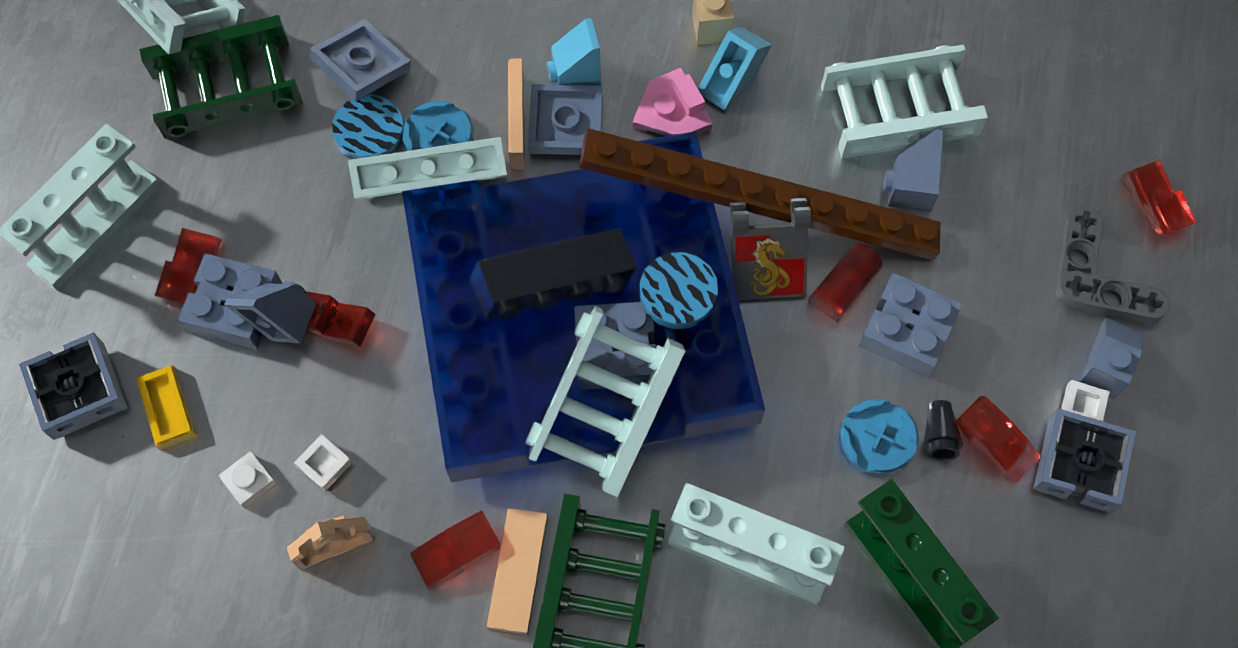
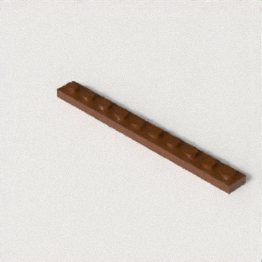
[579,128,941,260]

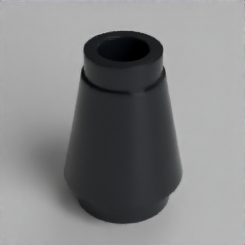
[923,400,963,461]

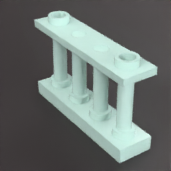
[117,0,245,54]
[821,44,988,159]
[0,123,161,291]
[348,137,507,199]
[525,306,685,497]
[667,483,845,605]

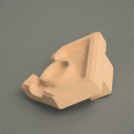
[287,515,375,570]

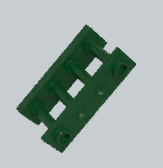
[139,15,304,138]
[844,479,999,648]
[533,493,666,648]

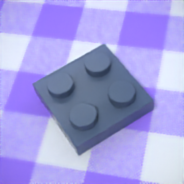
[309,19,411,101]
[528,84,603,155]

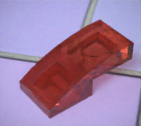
[1122,160,1196,237]
[155,228,222,304]
[304,291,376,347]
[955,396,1041,483]
[410,510,501,590]

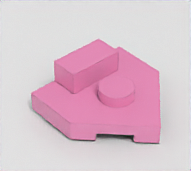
[633,68,712,143]

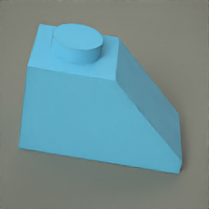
[547,18,601,86]
[698,27,772,111]

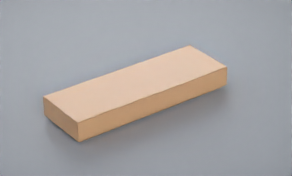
[508,58,525,170]
[487,508,548,635]

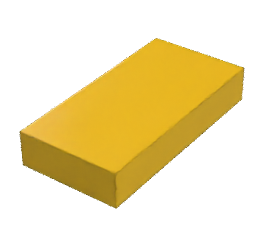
[136,365,197,450]

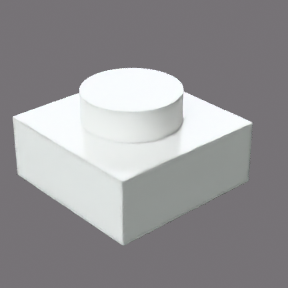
[1061,380,1110,421]
[294,434,352,492]
[218,451,276,509]

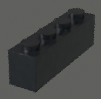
[470,228,637,320]

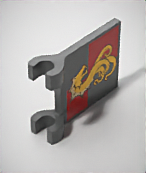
[730,198,811,301]

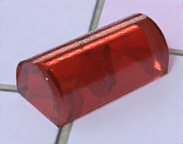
[808,242,883,323]

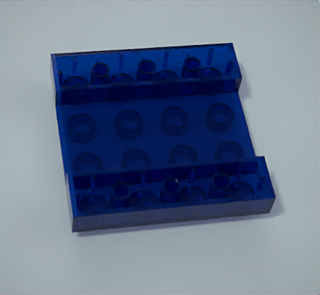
[402,131,765,483]

